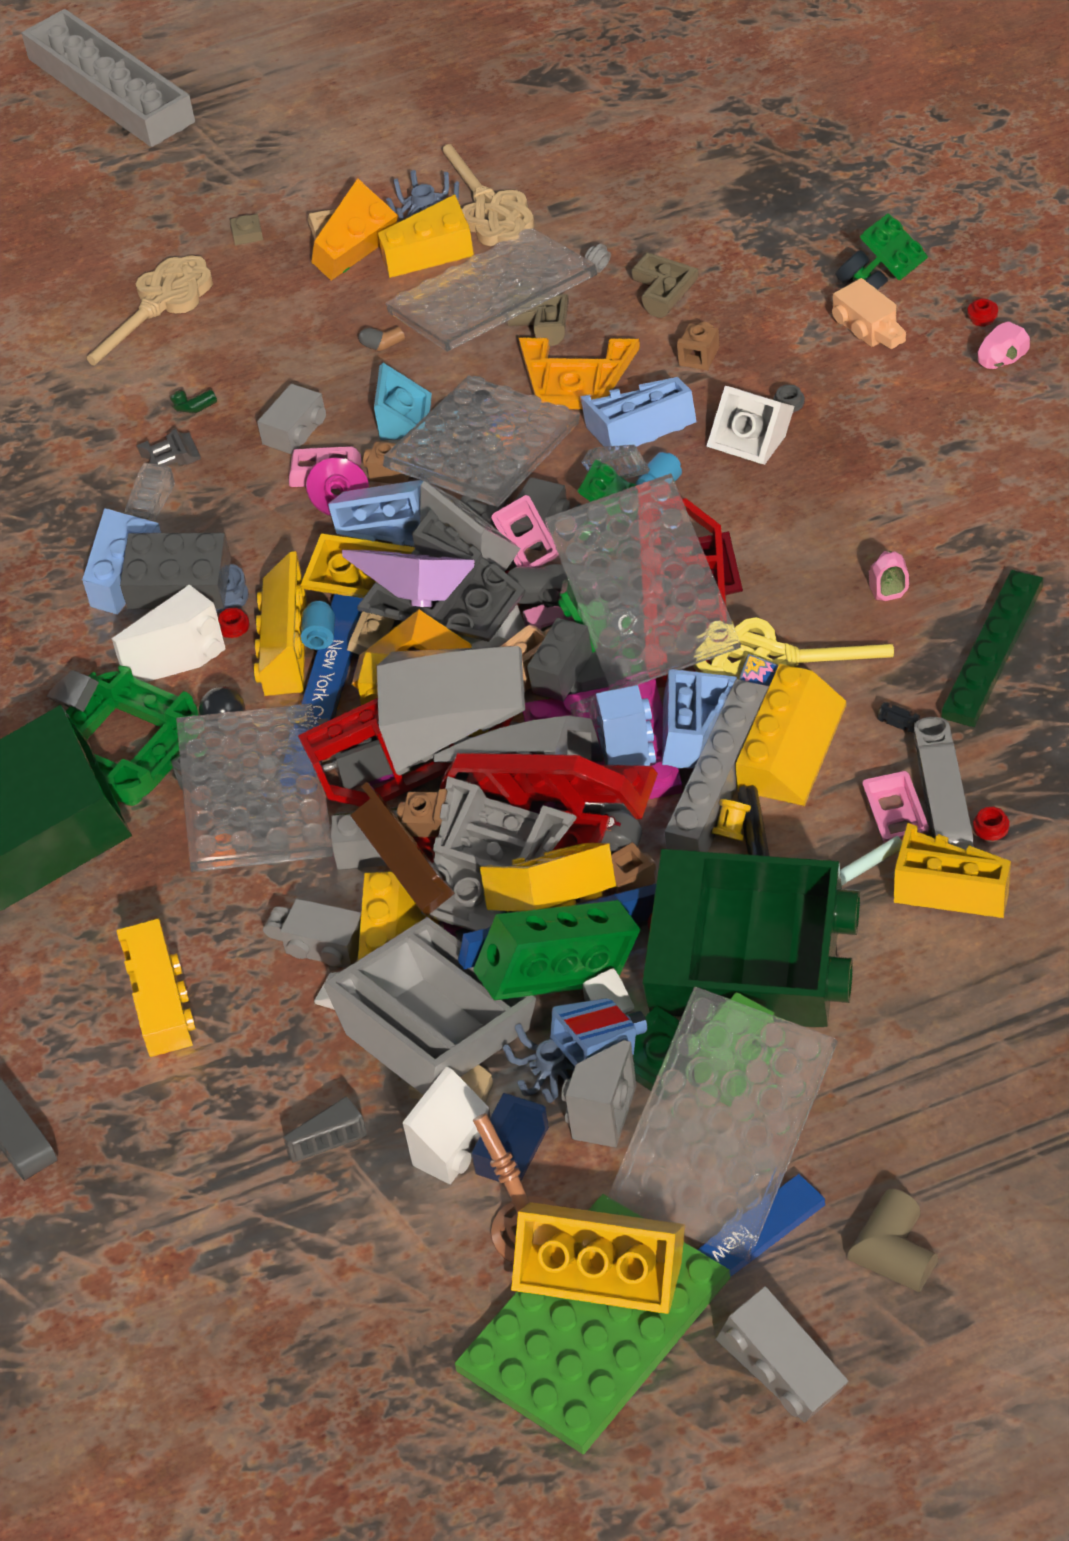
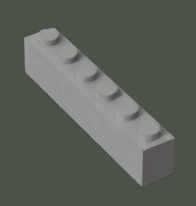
[665,679,769,852]

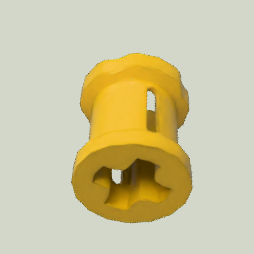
[712,799,751,841]

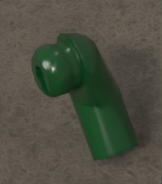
[170,389,217,413]

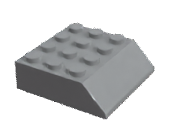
[324,917,536,1095]

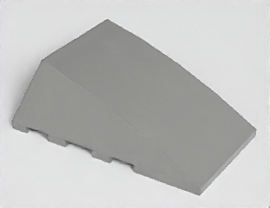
[377,646,525,776]
[434,716,603,763]
[421,776,576,931]

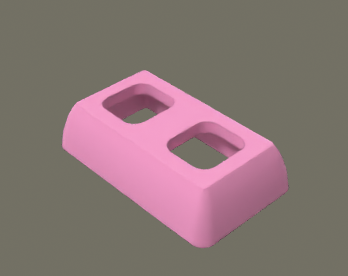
[289,446,361,487]
[492,495,558,568]
[863,771,929,843]

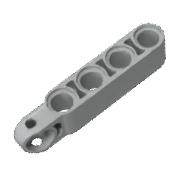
[914,717,974,850]

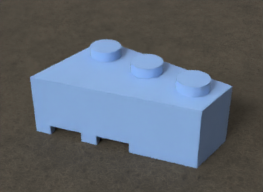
[580,377,697,456]
[328,479,429,546]
[82,508,161,615]
[662,669,737,768]
[596,685,656,766]

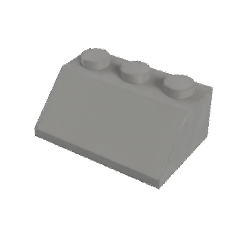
[420,480,521,572]

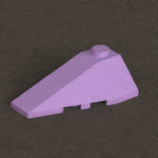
[342,550,474,607]

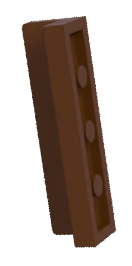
[350,782,455,916]

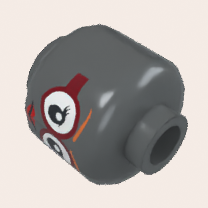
[601,809,642,855]

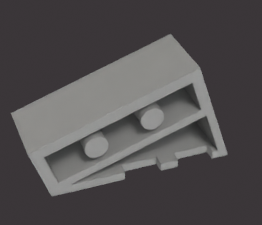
[716,1286,849,1423]

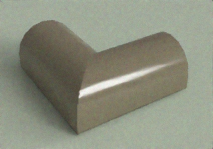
[632,252,699,318]
[506,294,569,346]
[848,1189,938,1293]

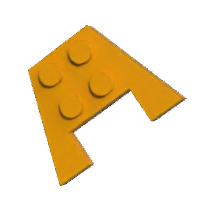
[519,338,640,410]

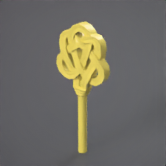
[693,617,894,679]

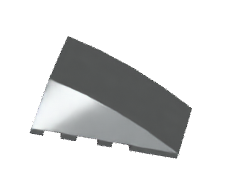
[357,510,525,642]

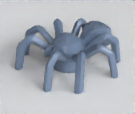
[386,170,459,222]
[503,1024,575,1103]

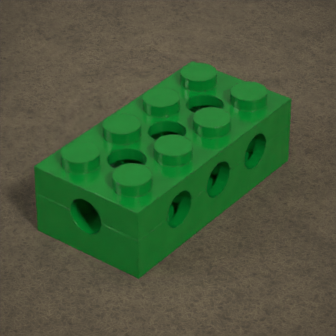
[473,900,641,1001]

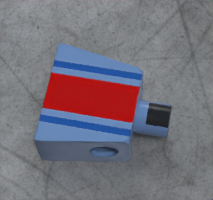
[550,998,647,1066]

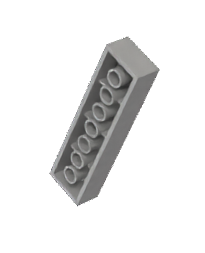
[21,9,195,147]

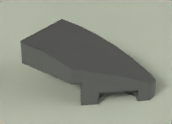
[46,670,99,712]

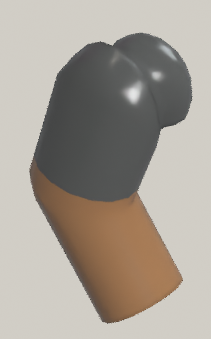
[358,327,405,351]

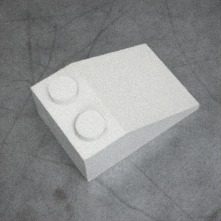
[111,585,226,682]

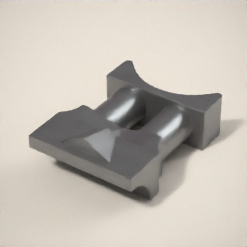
[137,429,201,479]

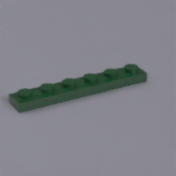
[942,570,1043,728]

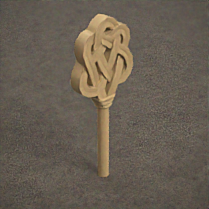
[443,144,535,247]
[87,256,213,366]

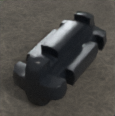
[878,702,920,733]

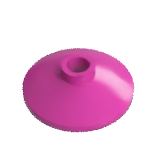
[306,458,369,516]

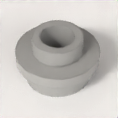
[584,243,611,273]

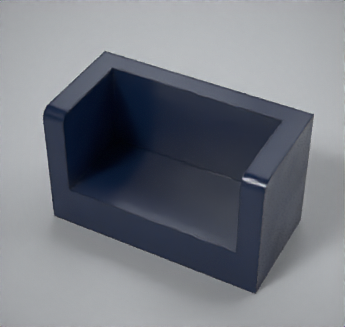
[472,1093,549,1182]

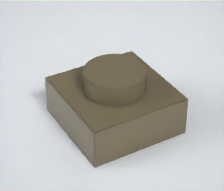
[230,214,263,246]

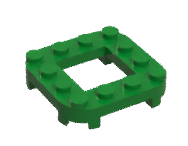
[66,666,203,806]

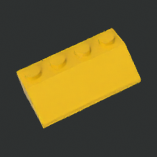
[300,533,415,598]
[254,551,307,696]
[736,664,846,806]
[358,872,440,960]
[511,1202,685,1314]

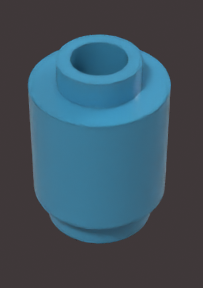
[636,452,682,495]
[301,601,335,650]

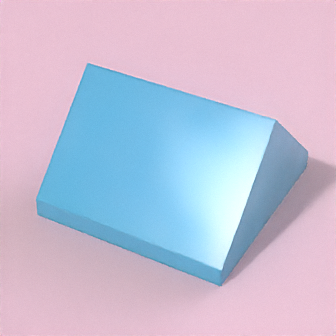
[374,363,432,440]

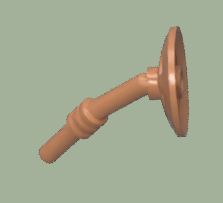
[473,1113,559,1263]

